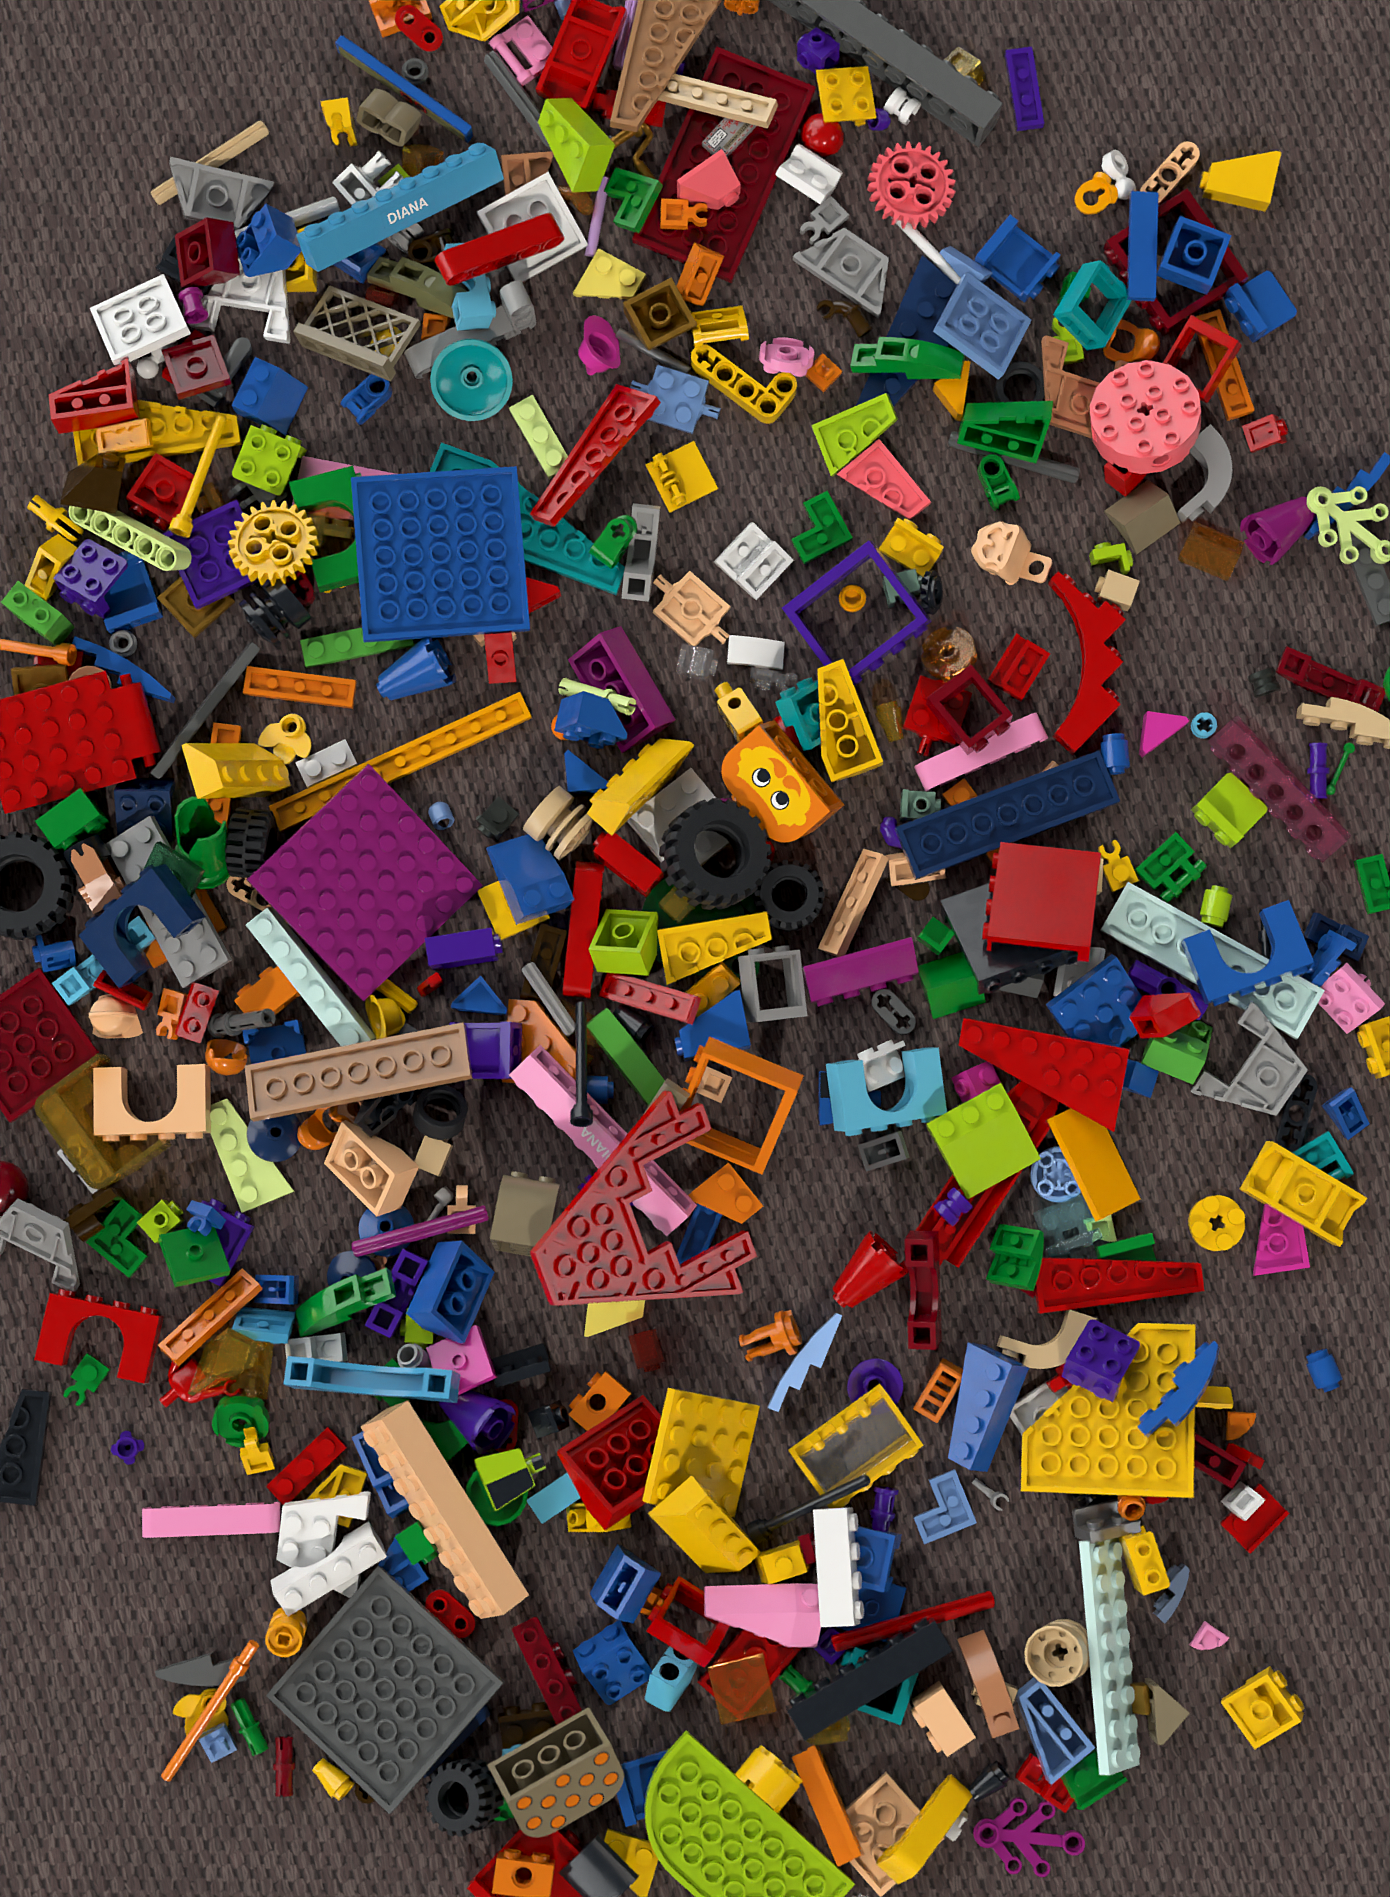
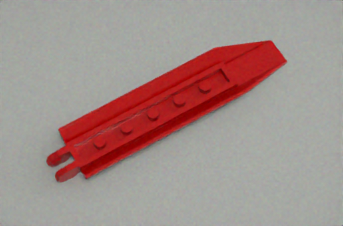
[915,1081,1059,1268]

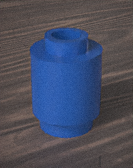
[1100,733,1130,775]
[587,1076,614,1104]
[1306,1348,1343,1392]

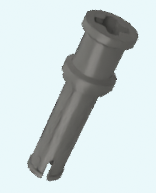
[207,1009,276,1038]

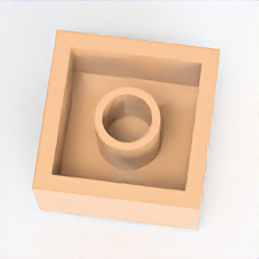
[910,1681,976,1757]

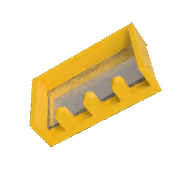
[788,1384,923,1509]

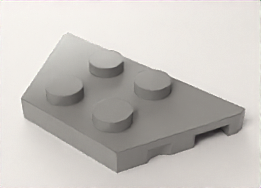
[169,157,274,230]
[793,228,889,318]

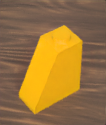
[1199,151,1281,212]

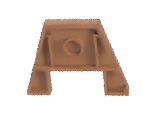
[1042,335,1128,438]

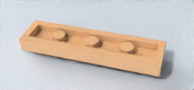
[818,849,889,957]

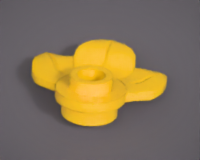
[258,714,312,766]
[173,1688,228,1736]

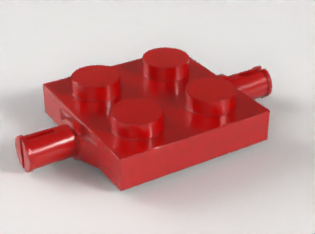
[902,665,972,757]

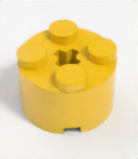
[735,1745,803,1814]

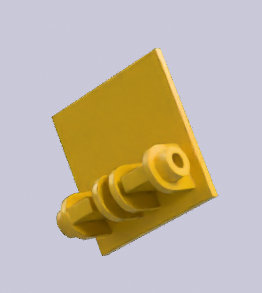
[816,66,876,126]
[645,441,718,513]

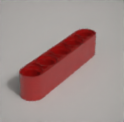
[434,213,565,286]
[563,861,604,998]

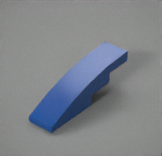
[1304,452,1390,540]
[72,636,175,703]

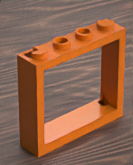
[679,1037,804,1175]

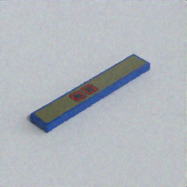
[335,35,473,143]

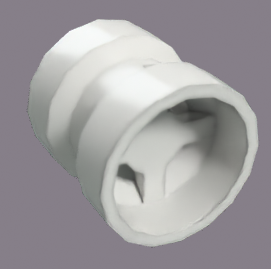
[884,87,921,125]

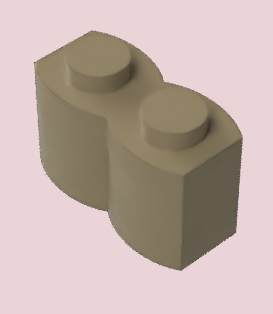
[356,89,422,147]

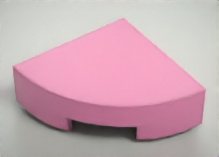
[1189,1621,1229,1650]

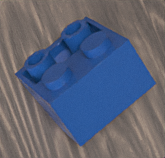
[236,204,302,277]
[554,691,627,749]
[590,1544,662,1623]

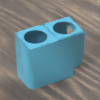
[645,1646,697,1711]

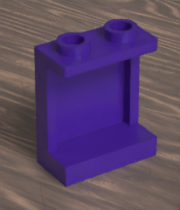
[449,1022,522,1079]
[200,1198,255,1286]

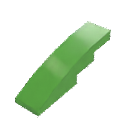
[587,1008,665,1107]

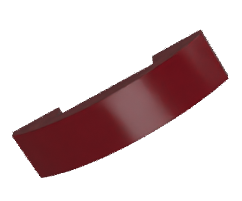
[1276,646,1385,712]

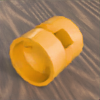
[265,1607,307,1657]

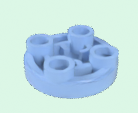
[1030,1146,1081,1202]

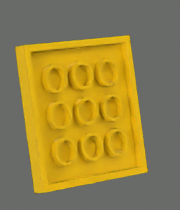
[642,1388,760,1517]

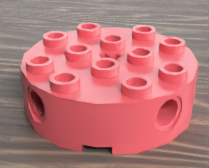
[1090,360,1201,474]

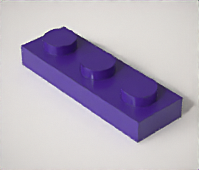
[1004,46,1044,131]

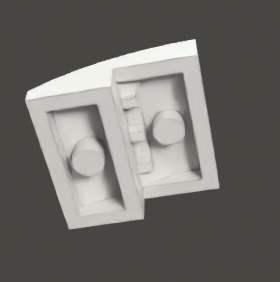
[714,522,794,600]

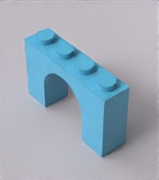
[826,1047,947,1136]

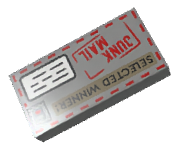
[702,118,756,157]

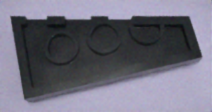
[0,1389,52,1506]

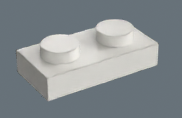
[296,739,358,788]

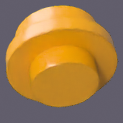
[839,585,866,612]

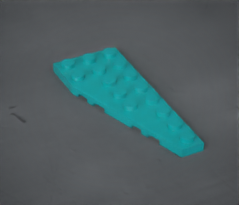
[430,442,625,595]

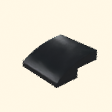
[559,1835,639,1897]

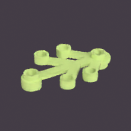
[1307,486,1390,564]

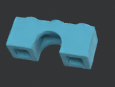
[444,243,496,331]

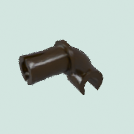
[817,300,873,338]

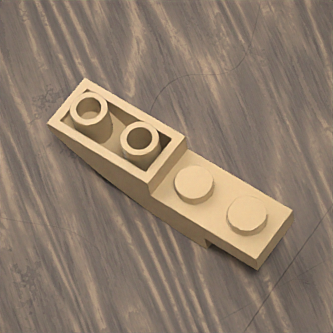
[1296,697,1390,749]

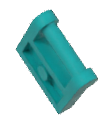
[1292,1131,1354,1180]

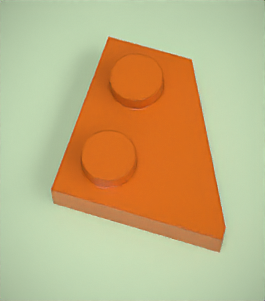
[688,1162,763,1224]

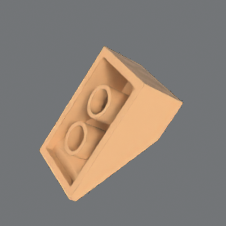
[324,1120,419,1216]

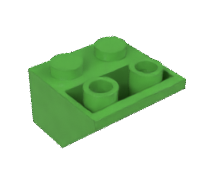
[1141,1020,1213,1084]

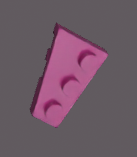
[1253,1204,1310,1276]

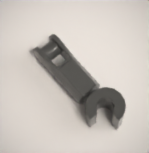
[197,337,252,408]

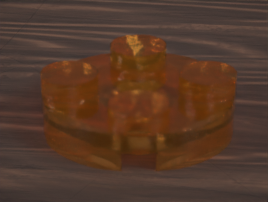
[921,627,978,682]

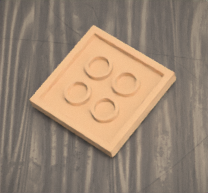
[846,1772,944,1897]

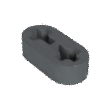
[871,989,916,1035]

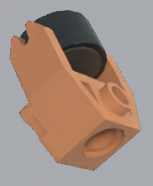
[63,834,126,915]

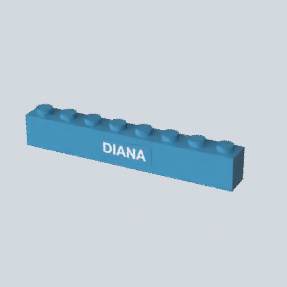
[296,143,504,272]

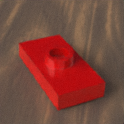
[484,631,516,684]

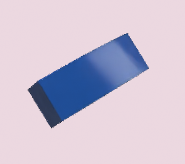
[352,1431,409,1519]

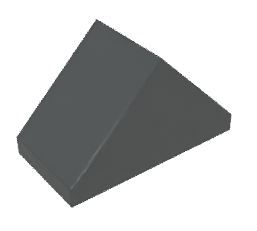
[858,1131,910,1172]

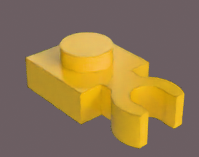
[1098,840,1139,892]

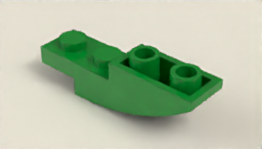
[850,337,965,379]
[295,1268,396,1338]

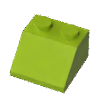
[589,909,658,976]

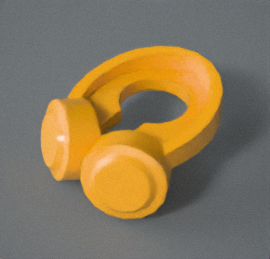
[1075,172,1118,215]

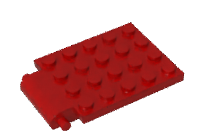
[0,671,161,814]

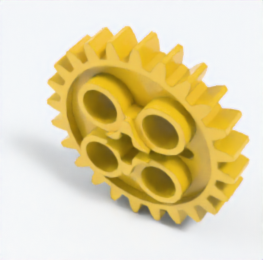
[228,500,319,586]

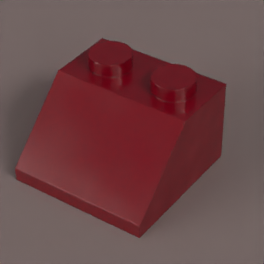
[175,217,240,288]

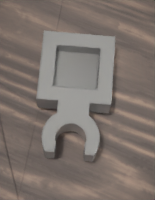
[800,195,849,245]

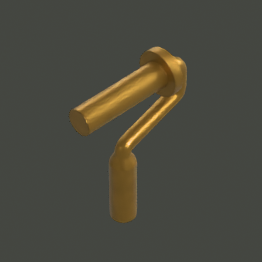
[610,122,657,180]

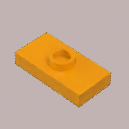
[95,418,153,454]

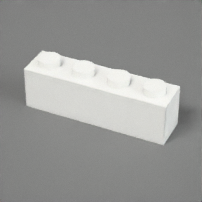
[813,1507,864,1627]

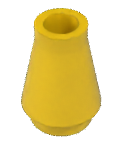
[312,1758,355,1801]

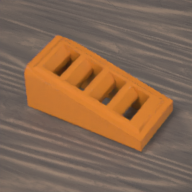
[913,1358,963,1423]

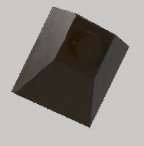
[60,453,126,514]

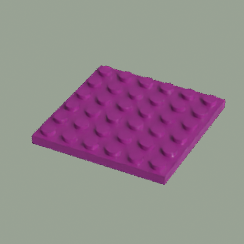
[246,764,483,1001]

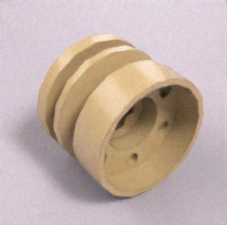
[523,786,594,860]
[1024,1619,1090,1686]

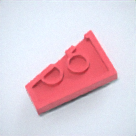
[837,439,931,520]

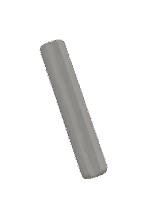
[522,962,575,1036]

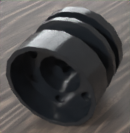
[238,579,312,648]

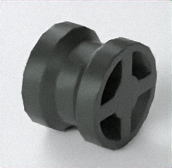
[1248,667,1281,698]

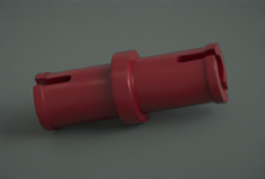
[273,1736,296,1797]

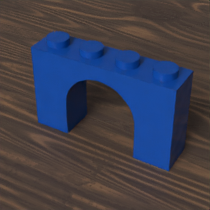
[1181,900,1314,1007]

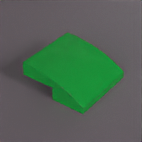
[986,1224,1044,1291]

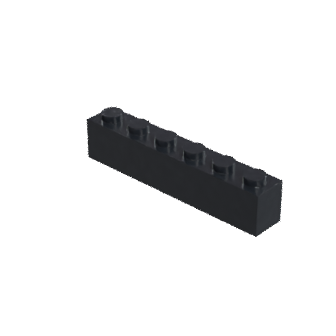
[786,1617,952,1741]

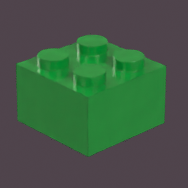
[35,788,110,853]

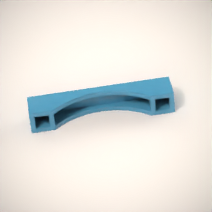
[284,1356,461,1403]

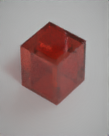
[628,1328,665,1373]

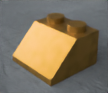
[623,278,697,351]

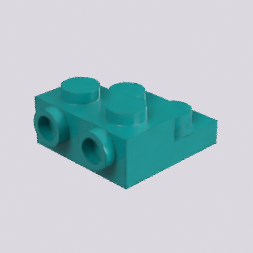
[775,677,821,751]

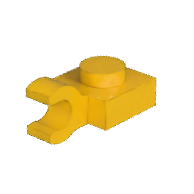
[240,1427,275,1475]

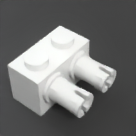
[332,151,404,205]

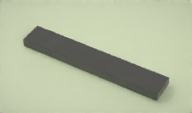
[149,642,259,779]

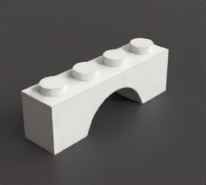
[270,1521,387,1616]

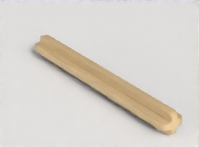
[151,121,269,205]

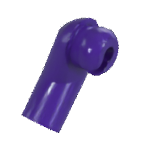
[880,816,903,850]

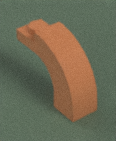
[957,1630,1019,1738]

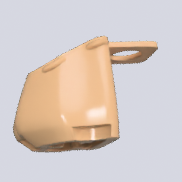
[971,522,1052,585]

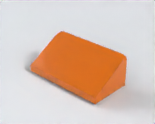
[676,243,724,306]

